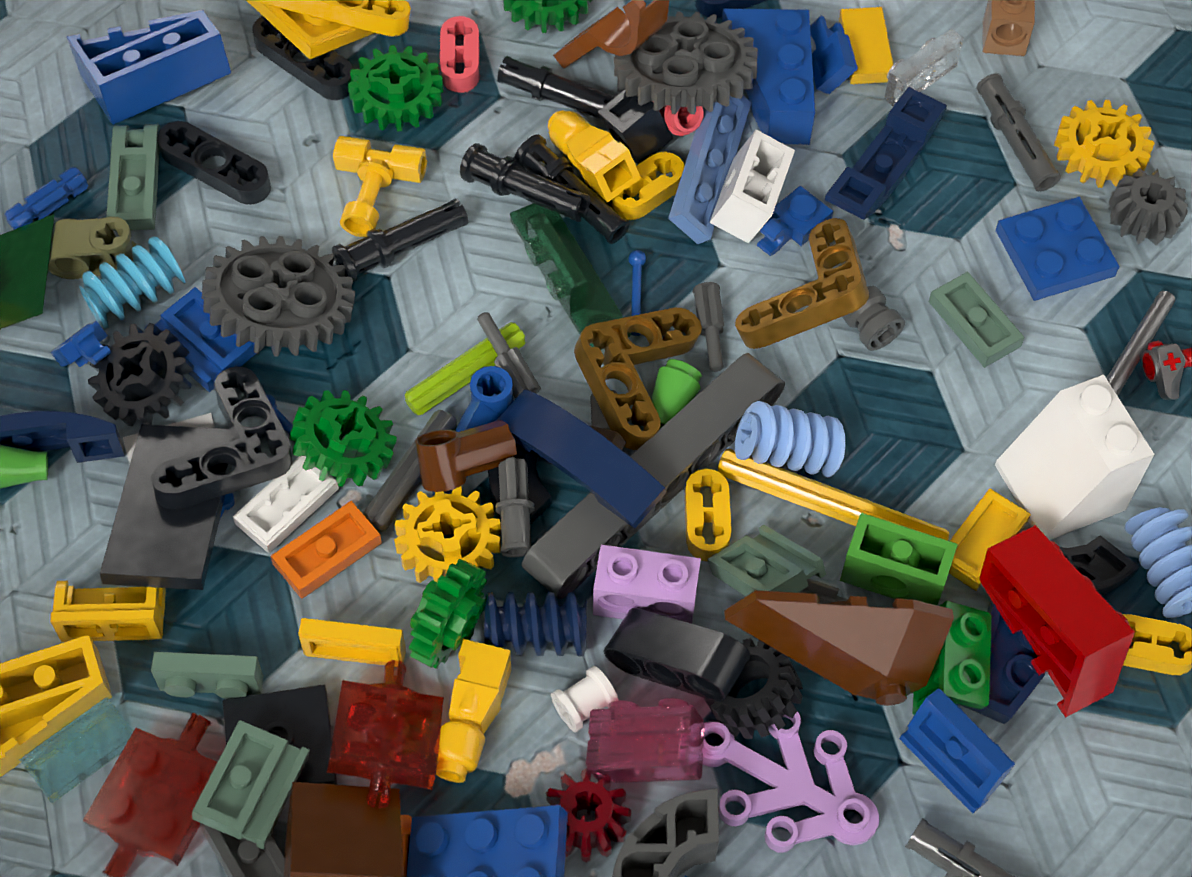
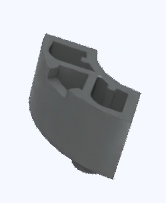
[612,789,719,877]

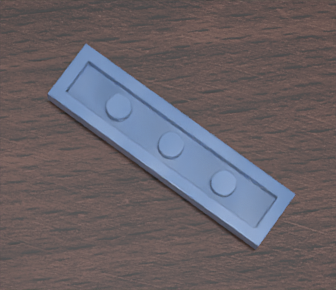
[668,95,751,244]

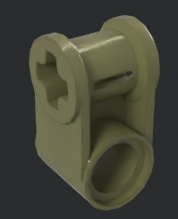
[48,216,137,280]

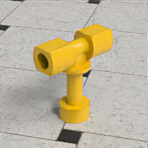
[333,136,427,237]

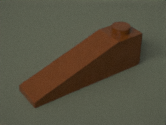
[724,590,954,706]

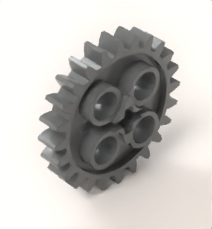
[614,12,758,115]
[202,236,355,356]

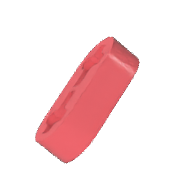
[440,16,480,93]

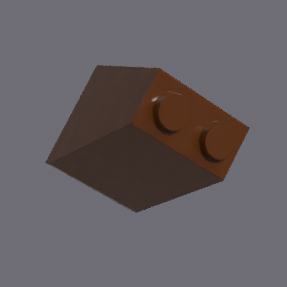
[284,782,404,877]

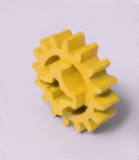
[1054,100,1154,188]
[394,486,501,583]

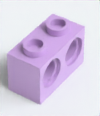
[593,545,701,624]

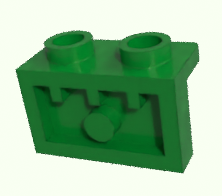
[912,600,991,715]

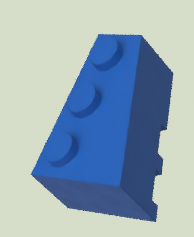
[722,9,815,145]
[67,10,231,125]

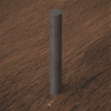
[1106,291,1176,396]

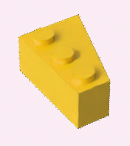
[0,634,112,778]

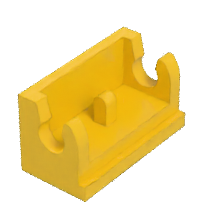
[50,580,166,642]

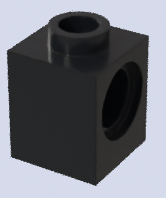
[598,89,673,164]

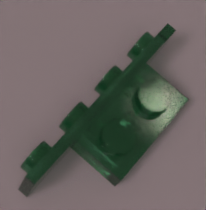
[510,203,631,350]

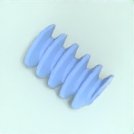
[735,401,845,478]
[1124,507,1192,618]

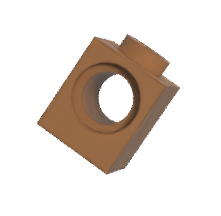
[982,0,1035,56]

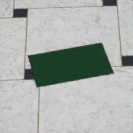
[0,214,55,329]

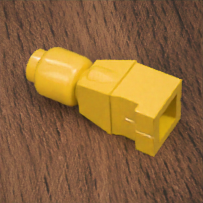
[548,110,641,203]
[432,639,512,783]

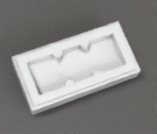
[233,456,339,553]

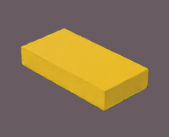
[839,7,895,84]
[949,488,1031,591]
[298,618,406,667]

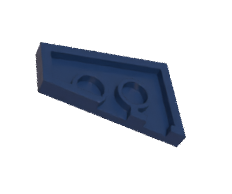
[958,600,1046,725]

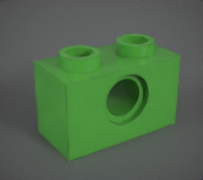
[840,513,958,605]

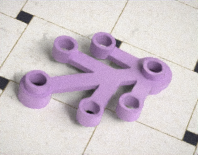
[692,711,879,853]

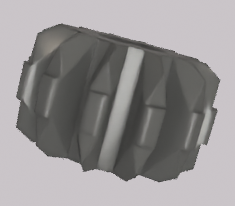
[1108,168,1188,246]

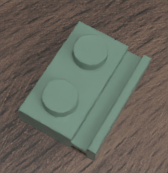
[708,525,826,596]
[192,720,310,850]

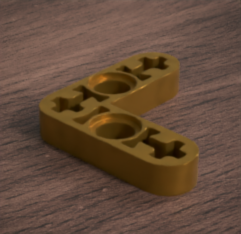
[735,218,869,349]
[574,308,702,450]

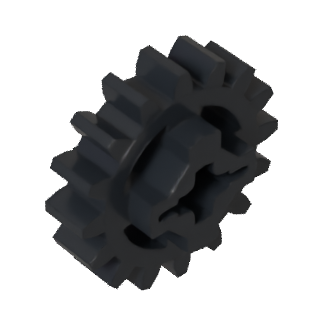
[88,323,194,427]

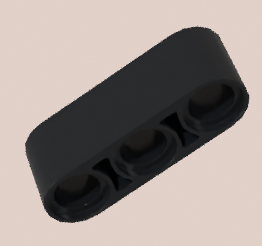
[604,608,751,702]

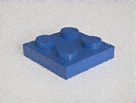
[995,197,1120,301]

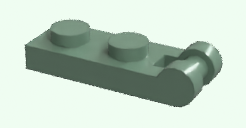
[106,124,160,231]

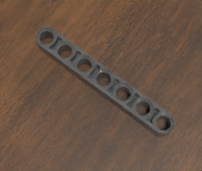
[522,353,785,599]

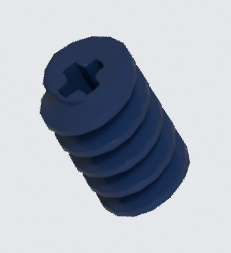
[484,592,587,656]

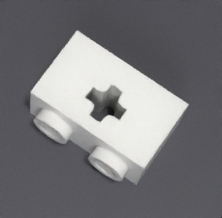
[709,130,795,243]

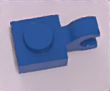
[810,16,858,94]
[757,185,833,256]
[50,321,111,367]

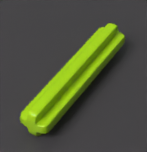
[404,322,526,415]

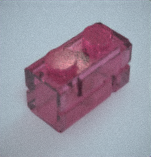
[586,698,705,783]

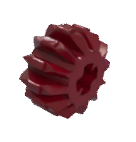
[546,768,631,863]

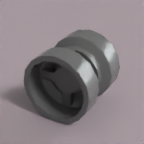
[842,286,905,351]

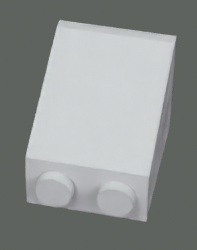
[995,374,1155,540]

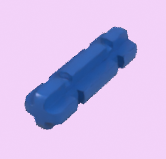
[4,167,88,230]

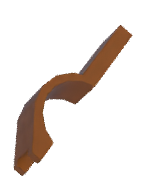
[553,0,669,69]

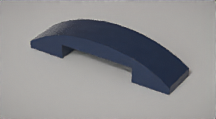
[825,87,947,220]
[496,389,667,528]
[0,411,125,463]

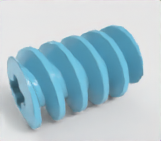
[79,236,186,329]

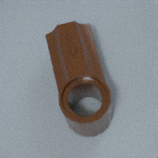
[415,420,517,492]

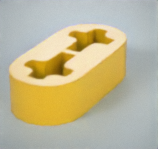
[611,152,684,220]
[684,469,732,562]
[1123,614,1192,675]

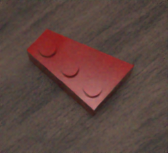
[979,525,1135,718]

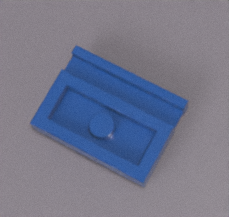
[144,287,256,392]
[899,688,1015,813]

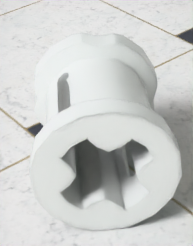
[551,666,619,732]

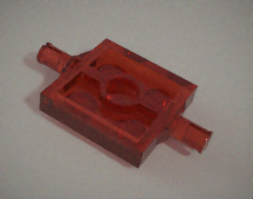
[327,660,444,809]
[83,713,217,877]

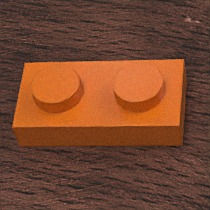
[271,501,382,599]

